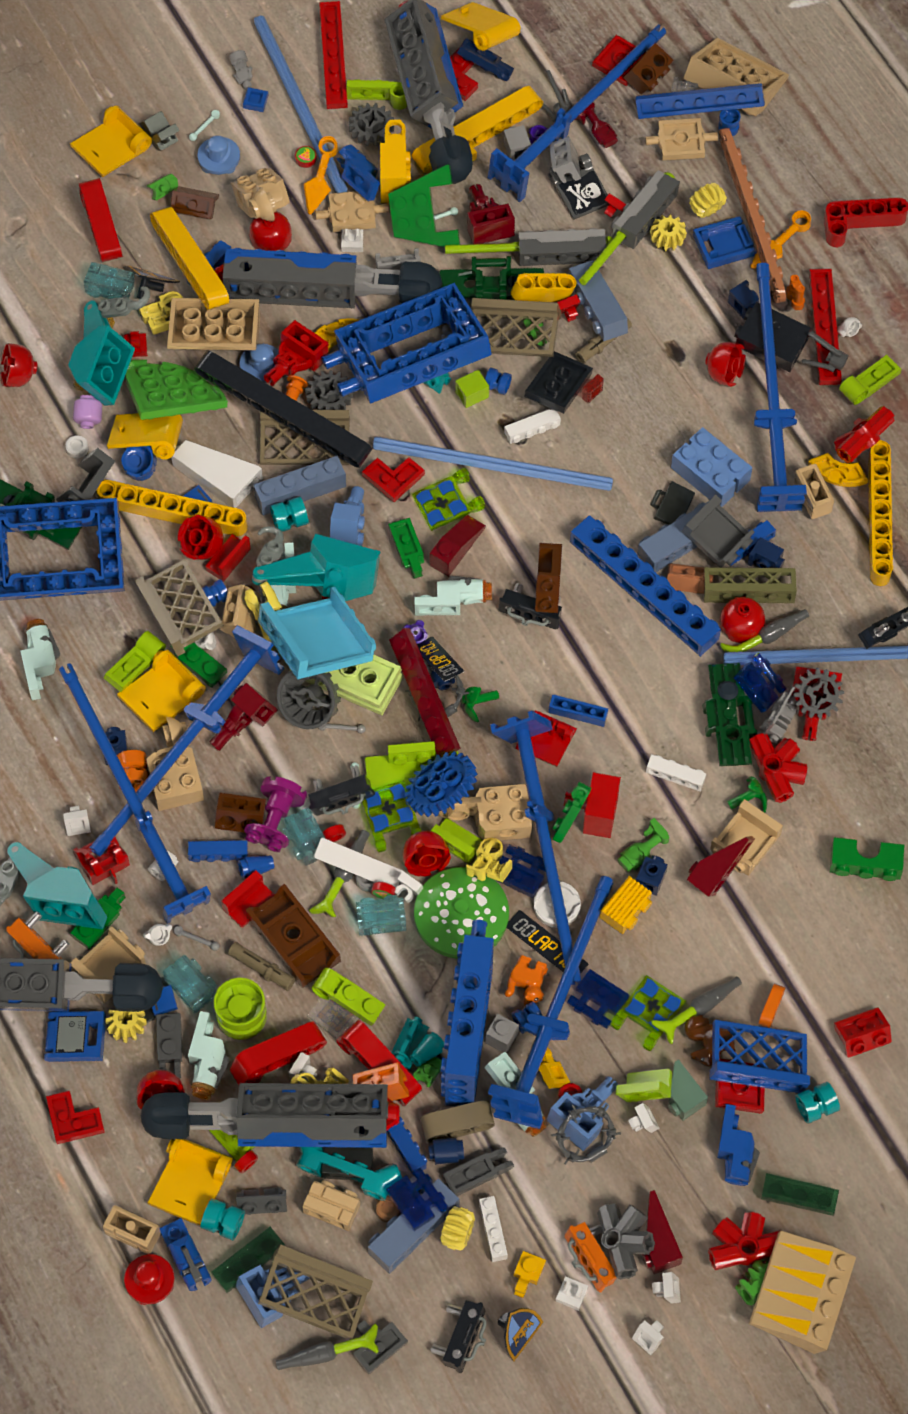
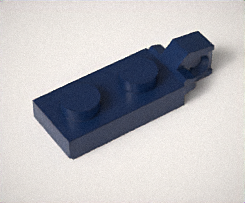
[457,38,514,81]

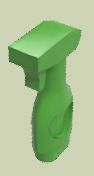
[617,818,669,872]

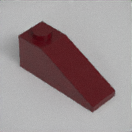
[430,515,486,577]
[687,836,755,897]
[642,1190,683,1274]

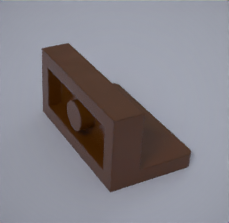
[170,186,219,219]

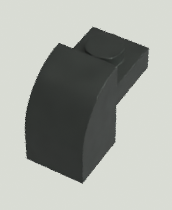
[139,111,179,151]

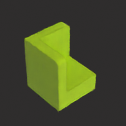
[455,370,489,408]

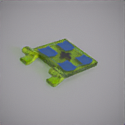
[412,468,485,531]
[362,780,421,852]
[611,975,686,1051]

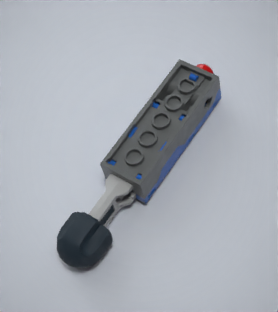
[384,0,473,184]
[214,248,443,309]
[0,958,163,1012]
[140,1083,400,1148]

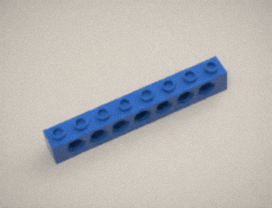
[570,515,721,657]

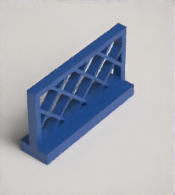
[709,1020,810,1093]

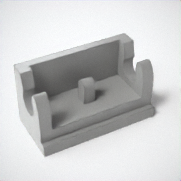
[550,136,581,183]
[375,248,421,270]

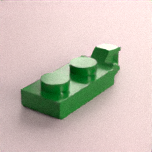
[388,518,424,579]
[170,642,227,688]
[552,782,591,843]
[70,887,126,949]

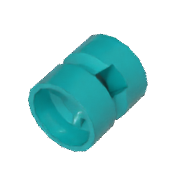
[270,496,309,532]
[795,1082,840,1124]
[200,1198,245,1241]

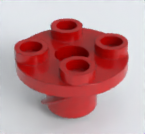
[124,1254,175,1305]

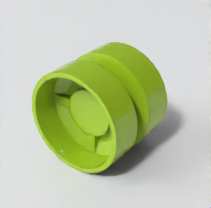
[214,978,267,1040]

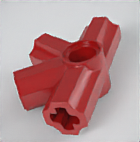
[834,406,895,463]
[749,733,808,803]
[708,1212,779,1270]

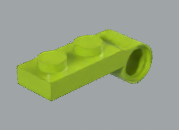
[347,79,407,110]
[839,355,902,405]
[104,631,166,692]
[312,968,386,1026]

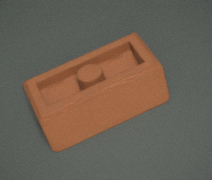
[667,563,713,594]

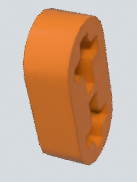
[758,983,786,1028]

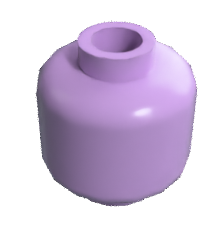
[73,395,102,429]

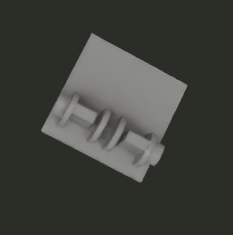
[760,687,797,743]

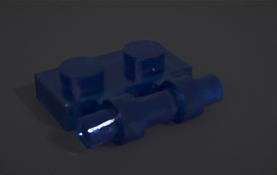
[734,653,787,713]
[496,844,546,898]
[567,969,630,1029]
[386,1168,449,1231]

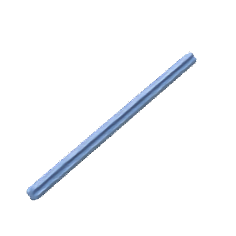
[254,15,348,193]
[373,437,613,491]
[723,646,908,665]

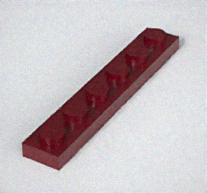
[389,628,461,758]

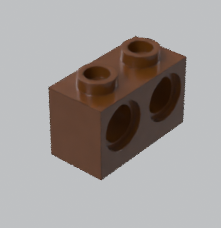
[623,43,673,95]
[215,793,266,833]

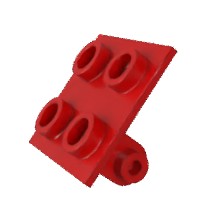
[515,710,577,767]

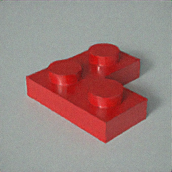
[450,48,478,101]
[362,457,425,502]
[46,1091,105,1145]

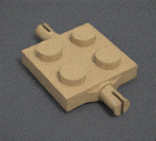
[645,118,718,161]
[315,191,389,232]

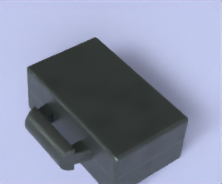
[650,481,695,525]
[322,1147,373,1180]

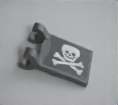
[548,153,610,220]

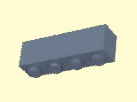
[569,260,628,341]
[254,456,346,516]
[638,501,709,572]
[368,1178,460,1274]

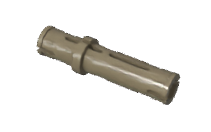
[575,318,632,364]
[228,942,296,991]

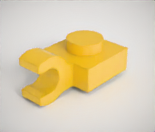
[539,1047,570,1089]
[514,1251,546,1298]

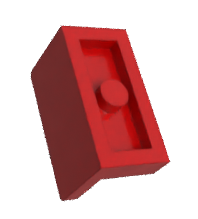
[205,534,251,582]
[221,870,275,928]

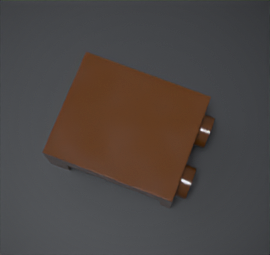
[535,543,562,613]

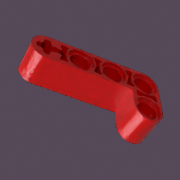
[79,178,123,262]
[824,198,908,248]
[336,1020,422,1106]
[230,1021,327,1086]

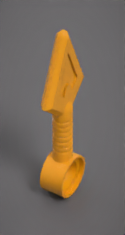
[304,136,338,215]
[751,210,811,269]

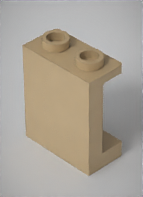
[710,799,783,876]
[70,926,146,1004]

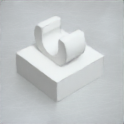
[341,229,363,252]
[63,805,91,836]
[395,871,423,903]
[289,1052,317,1084]
[628,1103,660,1133]
[652,1272,681,1304]
[556,1276,588,1311]
[632,1320,664,1355]

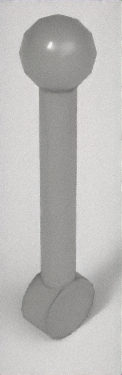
[318,723,366,734]
[174,926,220,951]

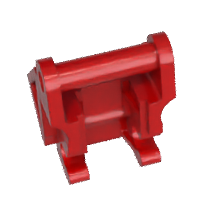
[73,837,130,885]

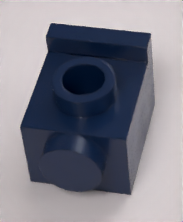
[728,280,759,319]
[748,537,785,568]
[104,727,128,765]
[636,855,668,896]

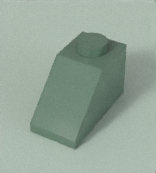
[668,1059,708,1121]

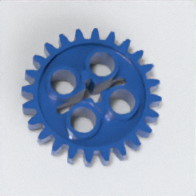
[405,751,478,817]

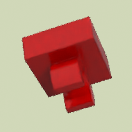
[604,193,626,218]
[557,294,580,322]
[124,331,148,357]

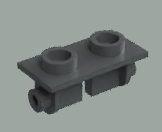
[236,1187,287,1215]

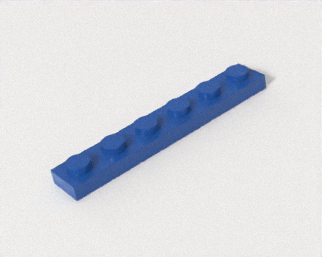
[636,83,765,119]

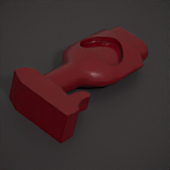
[575,103,618,148]

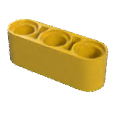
[511,273,577,302]

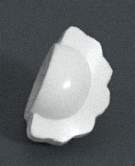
[838,317,863,337]
[195,625,217,650]
[143,924,172,946]

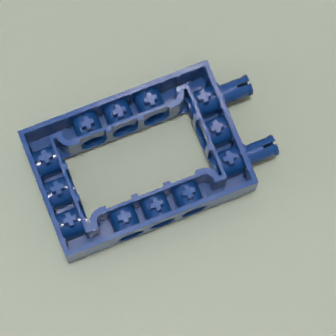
[321,283,492,404]
[0,498,125,601]
[441,920,494,1107]

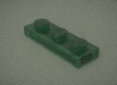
[761,1173,839,1216]
[211,1227,286,1294]

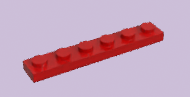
[319,1,348,109]
[809,269,842,385]

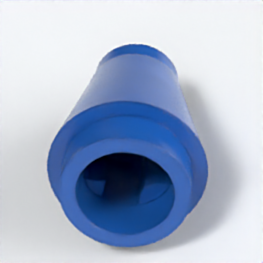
[238,855,274,879]

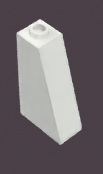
[172,440,263,508]

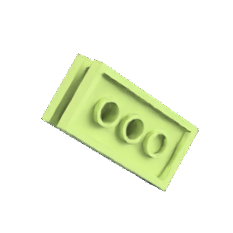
[290,655,403,716]

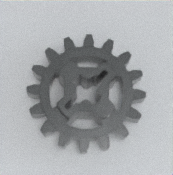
[349,103,394,146]
[305,370,353,410]
[793,668,844,719]

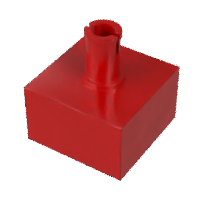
[563,772,621,838]

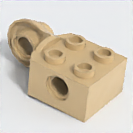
[231,168,290,221]
[146,717,204,811]
[439,784,532,841]

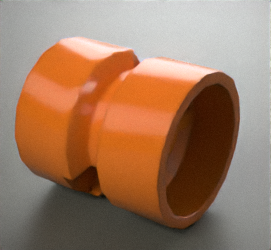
[117,750,148,792]

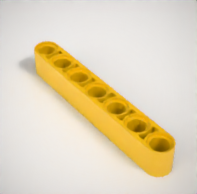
[411,86,544,173]
[150,207,229,310]
[868,440,893,586]
[96,480,248,536]

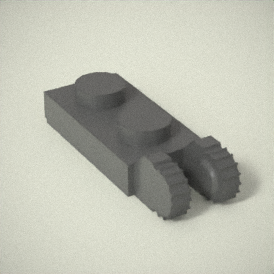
[156,1013,183,1078]
[443,1147,514,1196]

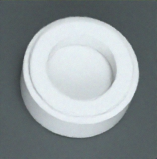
[66,435,88,459]

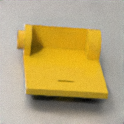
[441,2,521,51]
[70,106,152,177]
[107,413,183,459]
[117,650,206,732]
[148,1139,233,1226]

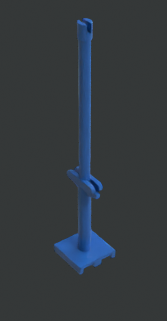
[487,24,666,202]
[754,263,807,512]
[89,625,285,857]
[59,663,211,924]
[490,711,582,985]
[488,876,613,1129]

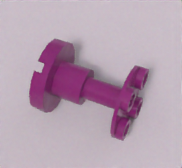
[245,776,307,852]

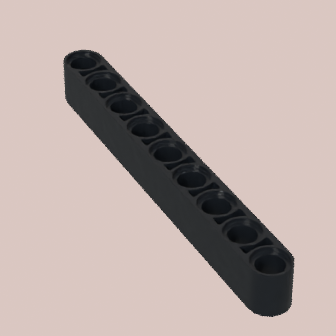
[194,350,372,468]

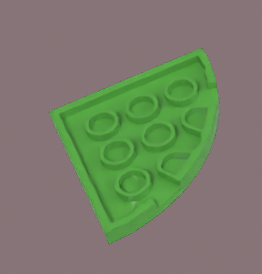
[124,360,228,420]

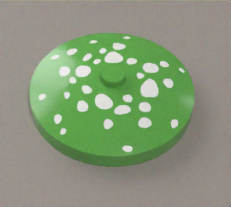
[414,867,509,959]

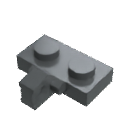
[353,1320,408,1375]

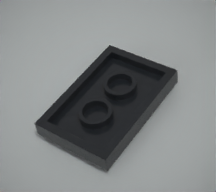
[524,351,593,414]

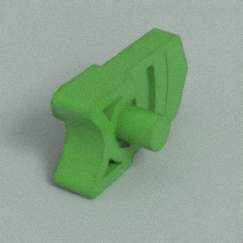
[147,174,178,200]
[523,319,547,347]
[413,1057,442,1087]

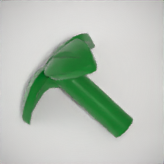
[460,687,499,723]
[727,776,767,813]

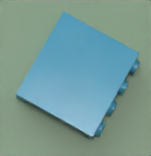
[258,587,376,679]

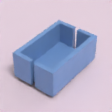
[671,427,752,507]

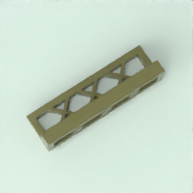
[704,567,797,603]

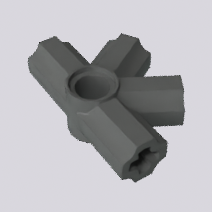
[597,1203,655,1280]

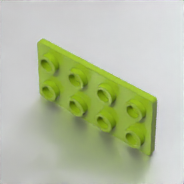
[365,741,458,800]

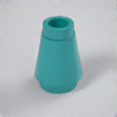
[409,1032,444,1067]

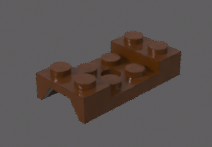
[246,884,341,988]

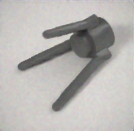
[541,70,571,122]
[802,331,849,372]

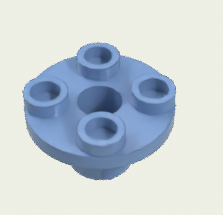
[197,135,240,175]
[240,343,278,383]

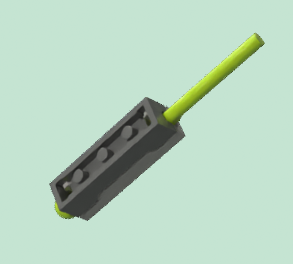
[579,170,680,285]
[445,228,613,266]

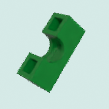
[830,837,905,881]

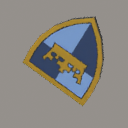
[127,266,180,299]
[498,1308,543,1361]

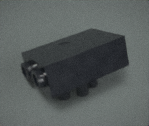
[734,302,812,372]

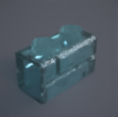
[84,262,135,299]
[282,808,326,866]
[356,895,406,936]
[163,955,217,1013]

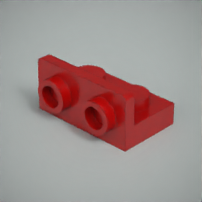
[834,1007,892,1058]

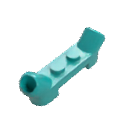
[296,1147,403,1201]

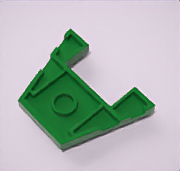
[388,165,461,247]

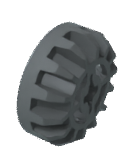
[277,671,341,729]

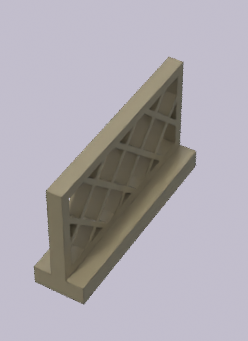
[471,298,561,357]
[260,410,350,465]
[135,559,224,657]
[258,1244,373,1340]

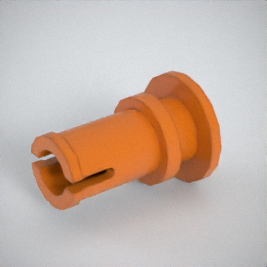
[285,375,308,401]

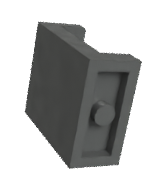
[56,447,115,502]
[681,494,755,568]

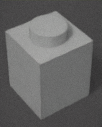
[503,125,531,161]
[486,1014,519,1054]

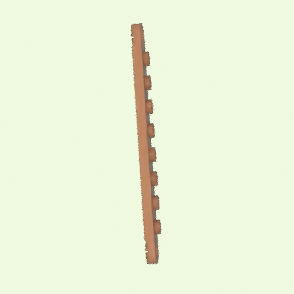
[719,128,786,303]

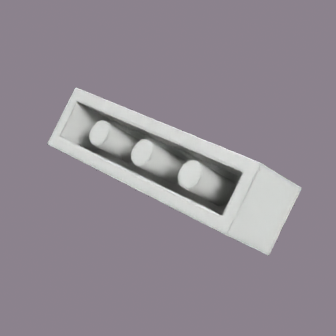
[504,409,561,444]
[646,754,706,792]
[479,1196,508,1262]

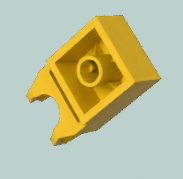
[380,120,411,203]

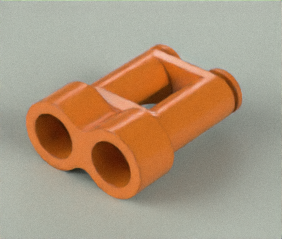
[786,275,805,310]

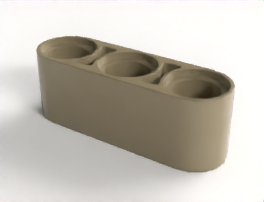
[420,1100,495,1143]

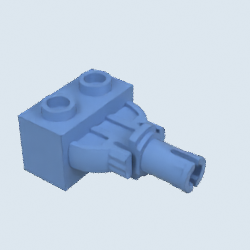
[330,486,365,546]
[546,1076,618,1151]
[236,1265,310,1328]

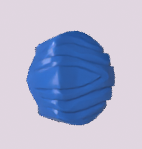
[121,446,157,481]

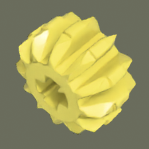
[689,183,727,218]
[650,214,687,252]
[105,1009,147,1043]
[440,1206,475,1251]

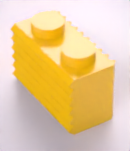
[600,876,652,934]

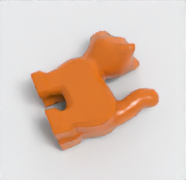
[504,955,548,1006]

